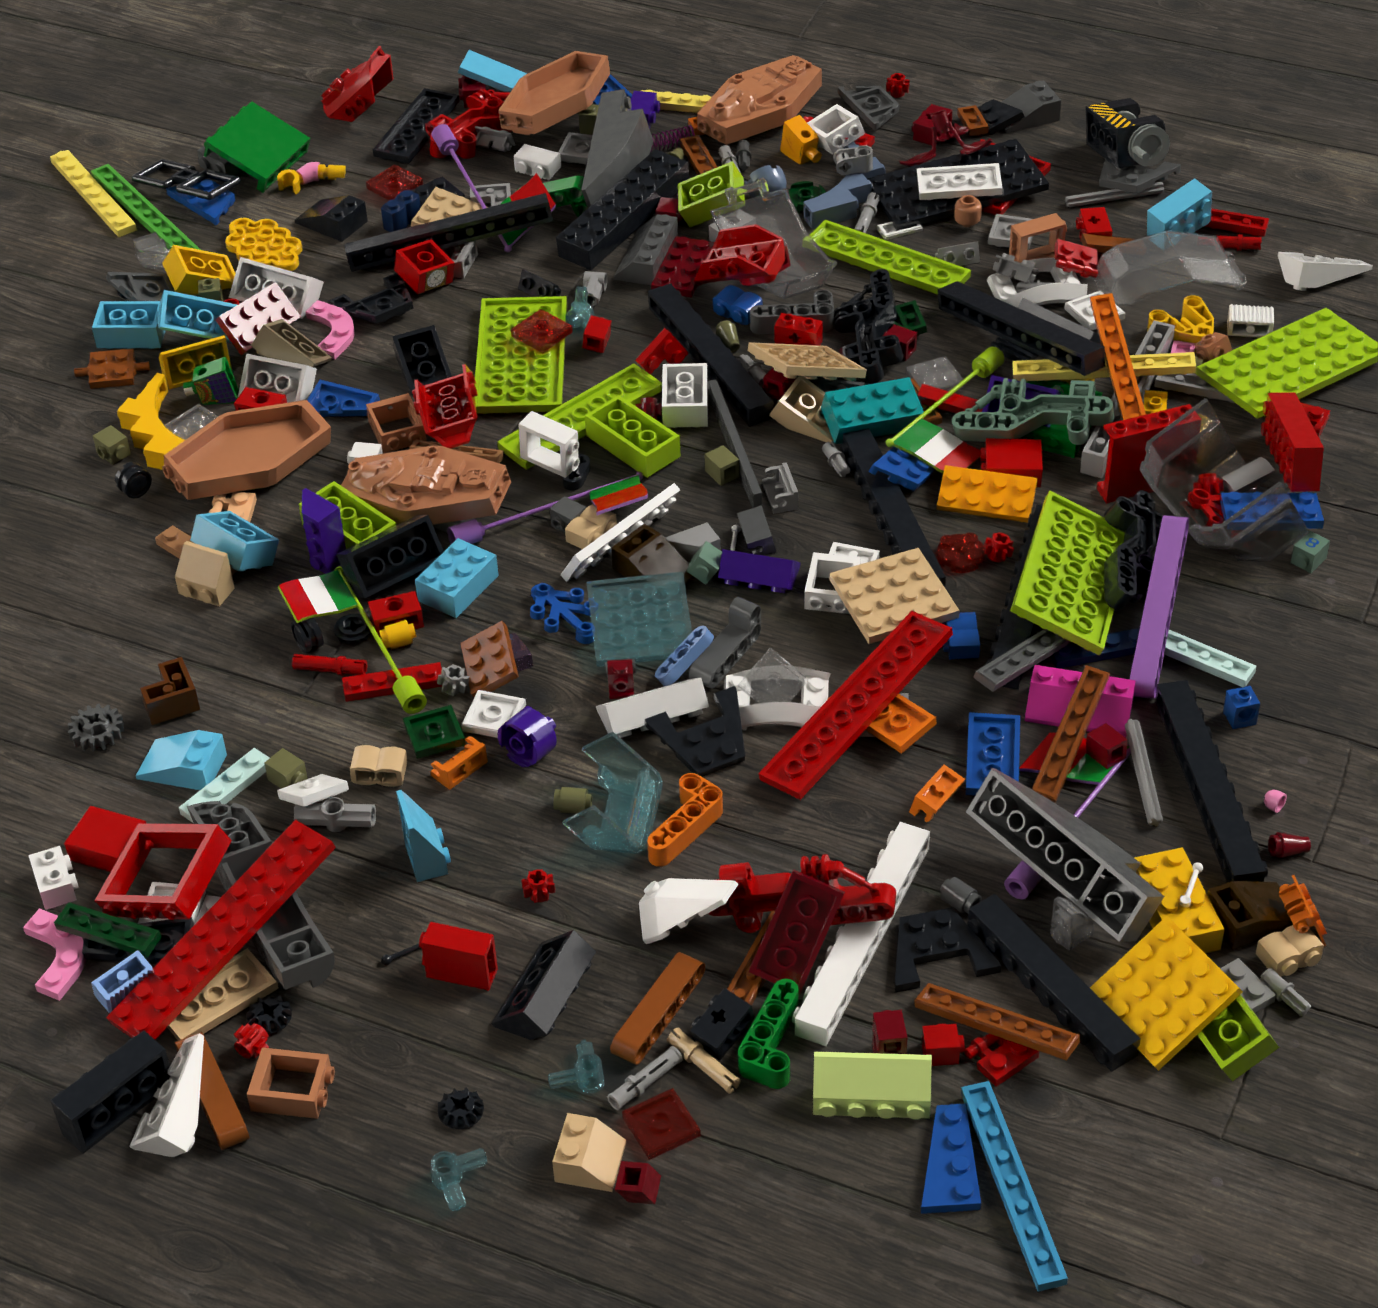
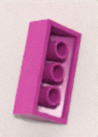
[1025,665,1136,737]

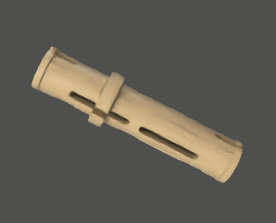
[667,1028,741,1094]

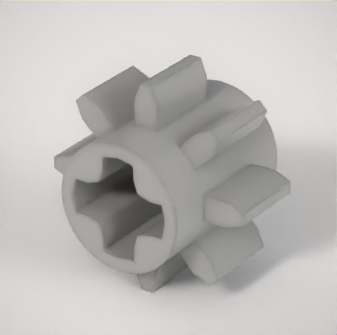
[437,664,469,696]

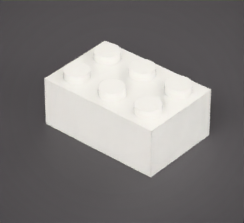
[662,363,708,428]

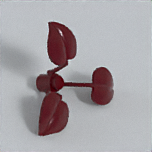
[899,110,993,166]

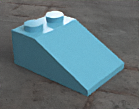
[136,730,227,790]
[396,790,451,882]

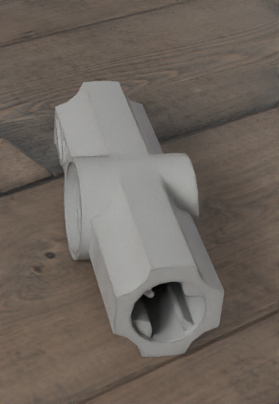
[294,797,376,832]

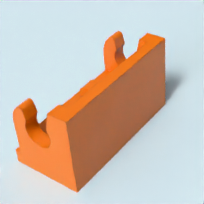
[430,736,488,790]
[909,765,965,822]

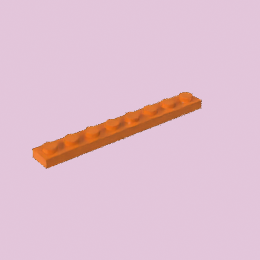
[1090,293,1146,420]

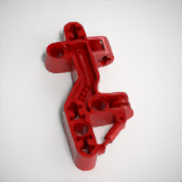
[425,89,512,159]
[708,854,896,933]

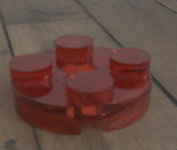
[937,533,985,573]

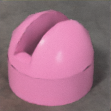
[1264,790,1287,813]

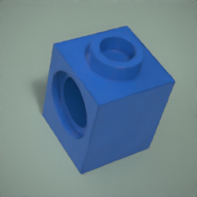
[1223,686,1260,729]

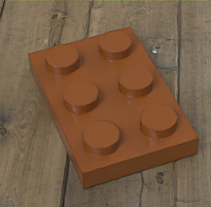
[461,621,519,697]

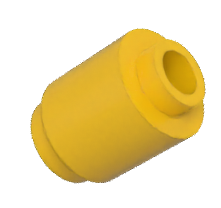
[379,620,417,650]

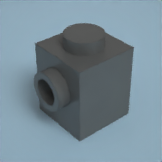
[550,496,586,533]

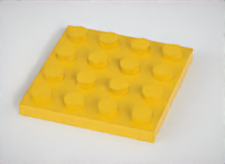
[1090,916,1243,1071]

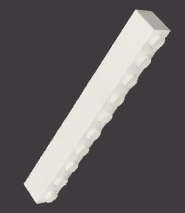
[792,822,930,1046]

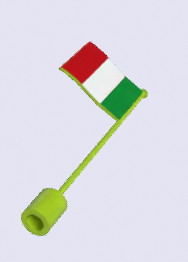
[886,346,1004,473]
[278,567,427,714]

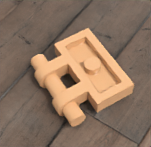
[209,492,257,522]

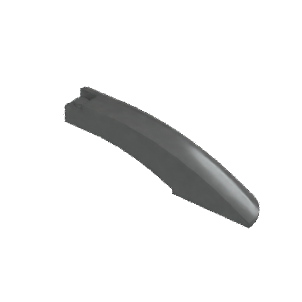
[187,801,335,990]

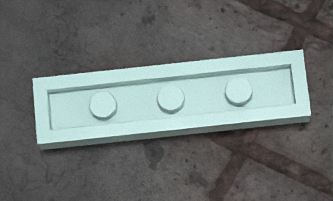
[1164,630,1256,687]
[179,748,269,823]

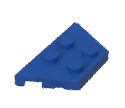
[166,179,236,225]
[869,447,934,491]

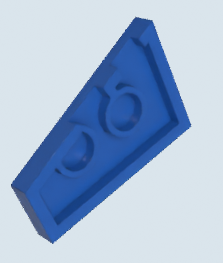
[307,380,380,417]

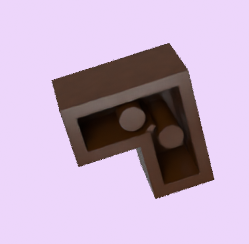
[140,657,200,725]

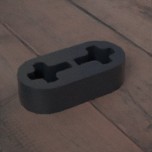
[562,454,591,490]

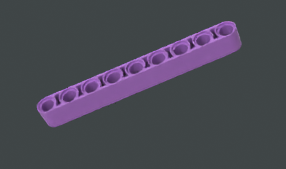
[1129,515,1189,699]

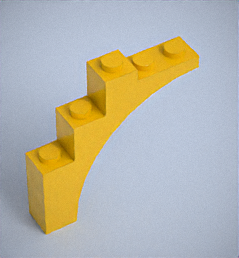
[117,373,185,470]

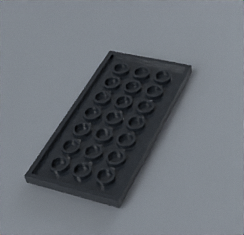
[867,139,1049,231]

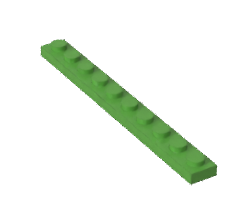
[91,164,201,250]

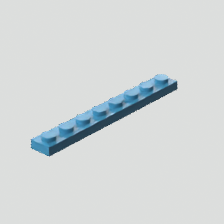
[961,1081,1068,1291]

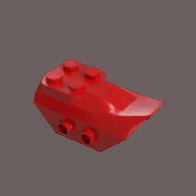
[321,46,394,122]
[694,224,785,286]
[412,364,478,449]

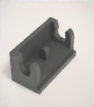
[737,505,777,555]

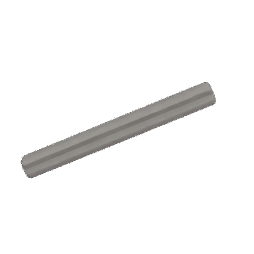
[1065,182,1164,207]
[1125,719,1163,826]

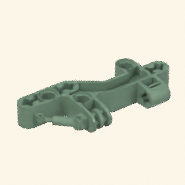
[952,378,1115,445]

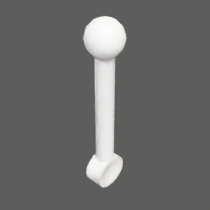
[730,524,741,551]
[1180,863,1203,907]

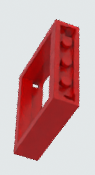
[94,823,232,920]

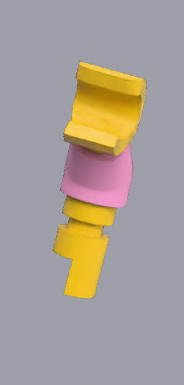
[277,162,346,194]

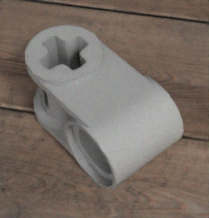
[833,145,873,175]

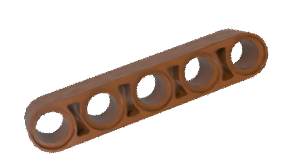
[610,952,706,1065]
[175,1031,250,1150]

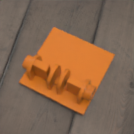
[1278,875,1327,947]

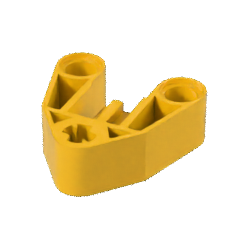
[1147,295,1214,353]

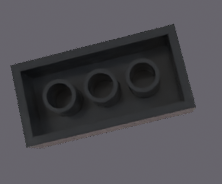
[336,515,444,598]
[50,1030,171,1154]

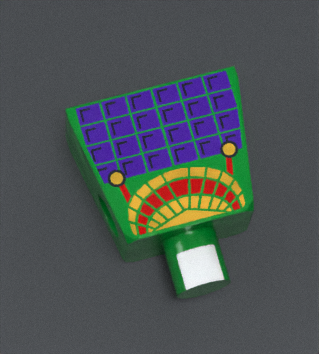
[183,357,239,405]

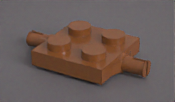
[74,348,150,389]

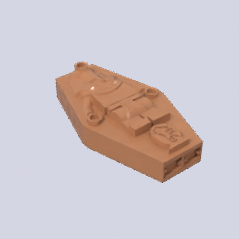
[498,51,610,135]
[697,55,822,145]
[162,400,331,500]
[341,446,511,525]

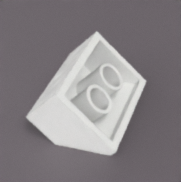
[238,354,317,403]

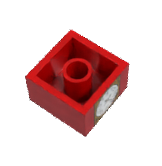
[394,239,455,294]

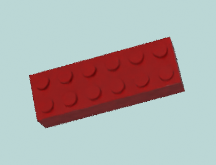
[1261,392,1324,492]

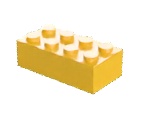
[1135,847,1224,953]

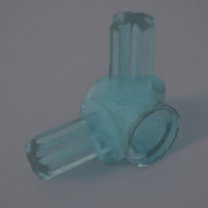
[566,286,595,328]
[548,1039,605,1093]
[431,1148,487,1211]

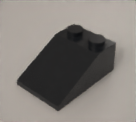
[295,195,368,242]
[392,325,452,395]

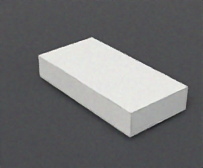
[877,222,923,240]

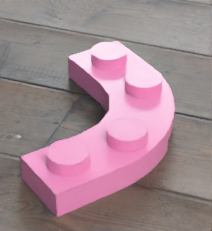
[305,300,355,360]
[23,908,86,1001]

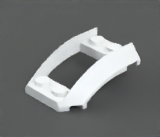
[987,258,1088,308]
[722,666,831,730]

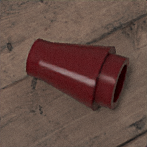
[1268,832,1311,859]

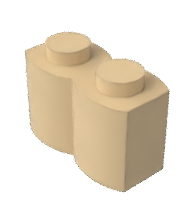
[565,504,617,549]
[350,745,407,787]
[1256,925,1324,977]

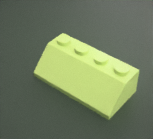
[813,1052,932,1119]

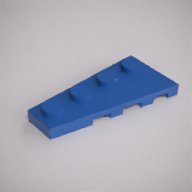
[921,1104,981,1214]

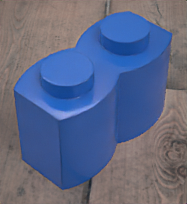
[713,285,763,325]
[942,612,980,659]

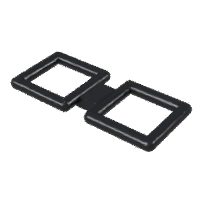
[132,159,241,200]

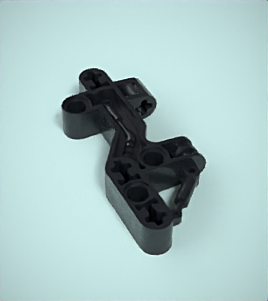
[834,269,903,383]
[1104,490,1163,610]

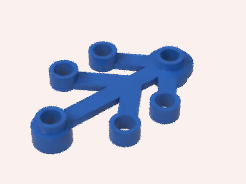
[530,583,598,644]

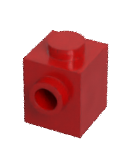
[582,315,612,353]
[921,1023,965,1066]

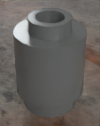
[940,877,982,914]

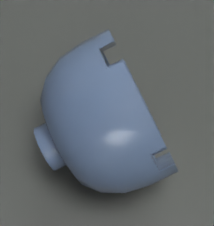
[745,165,787,204]

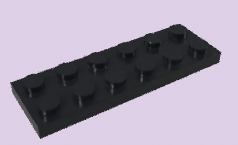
[373,88,460,164]

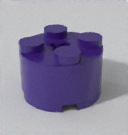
[497,706,557,767]

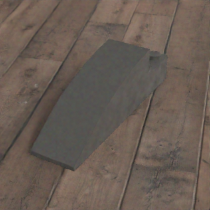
[581,89,654,208]
[966,768,1165,942]

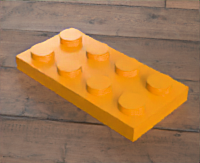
[937,465,1037,523]

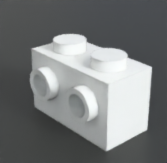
[29,846,79,910]

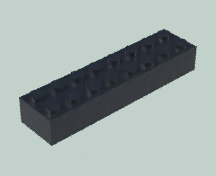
[556,149,689,270]

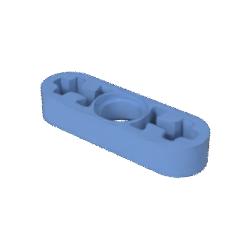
[655,626,714,686]

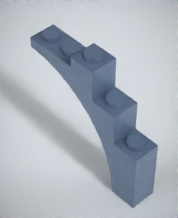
[804,139,886,229]

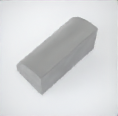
[1219,457,1275,493]

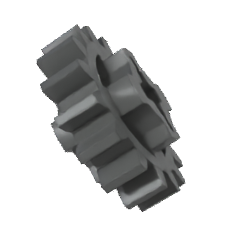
[68,704,125,751]

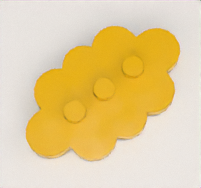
[225,218,302,271]

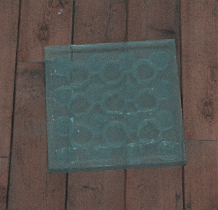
[586,572,692,667]

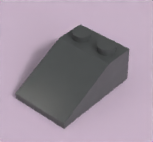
[1002,80,1061,133]

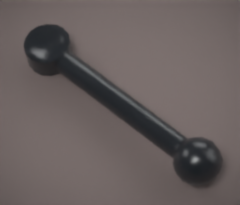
[381,944,421,965]

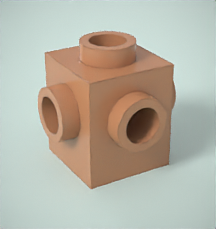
[1194,332,1232,363]

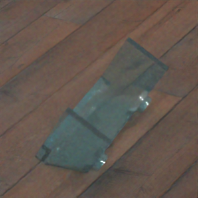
[563,732,663,854]

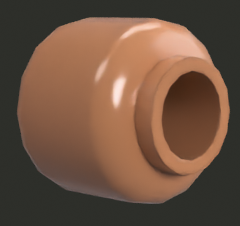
[954,195,982,227]

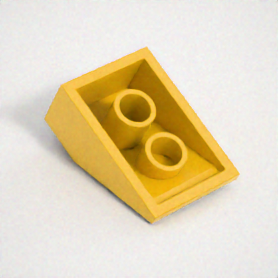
[162,245,236,295]

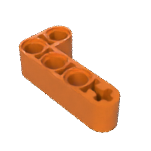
[647,773,723,867]

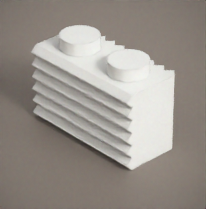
[514,144,561,181]
[1227,304,1274,338]

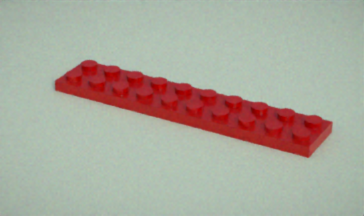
[758,611,953,800]
[106,819,336,1039]

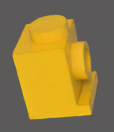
[1143,390,1168,414]

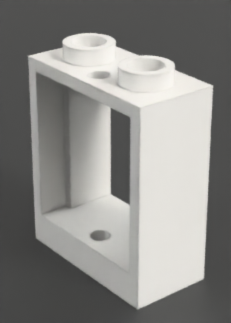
[807,104,865,155]
[519,411,580,478]
[804,552,861,614]

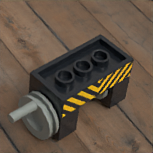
[1086,98,1170,168]

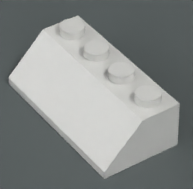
[229,257,324,319]
[596,678,709,738]

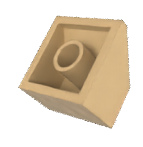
[175,541,235,607]
[552,1113,626,1192]

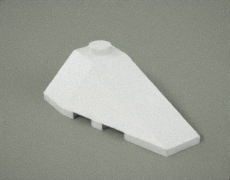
[1278,252,1373,291]
[639,878,738,944]
[129,1033,204,1157]

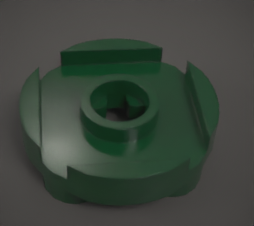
[785,181,826,214]

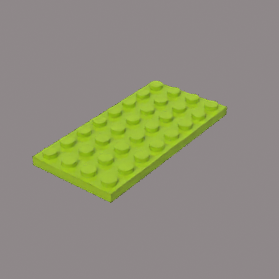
[475,296,567,414]
[1195,308,1378,419]
[1010,490,1124,655]

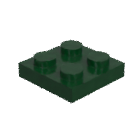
[403,705,466,759]

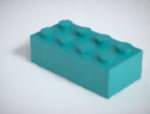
[821,377,924,444]

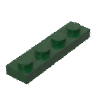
[54,902,162,958]

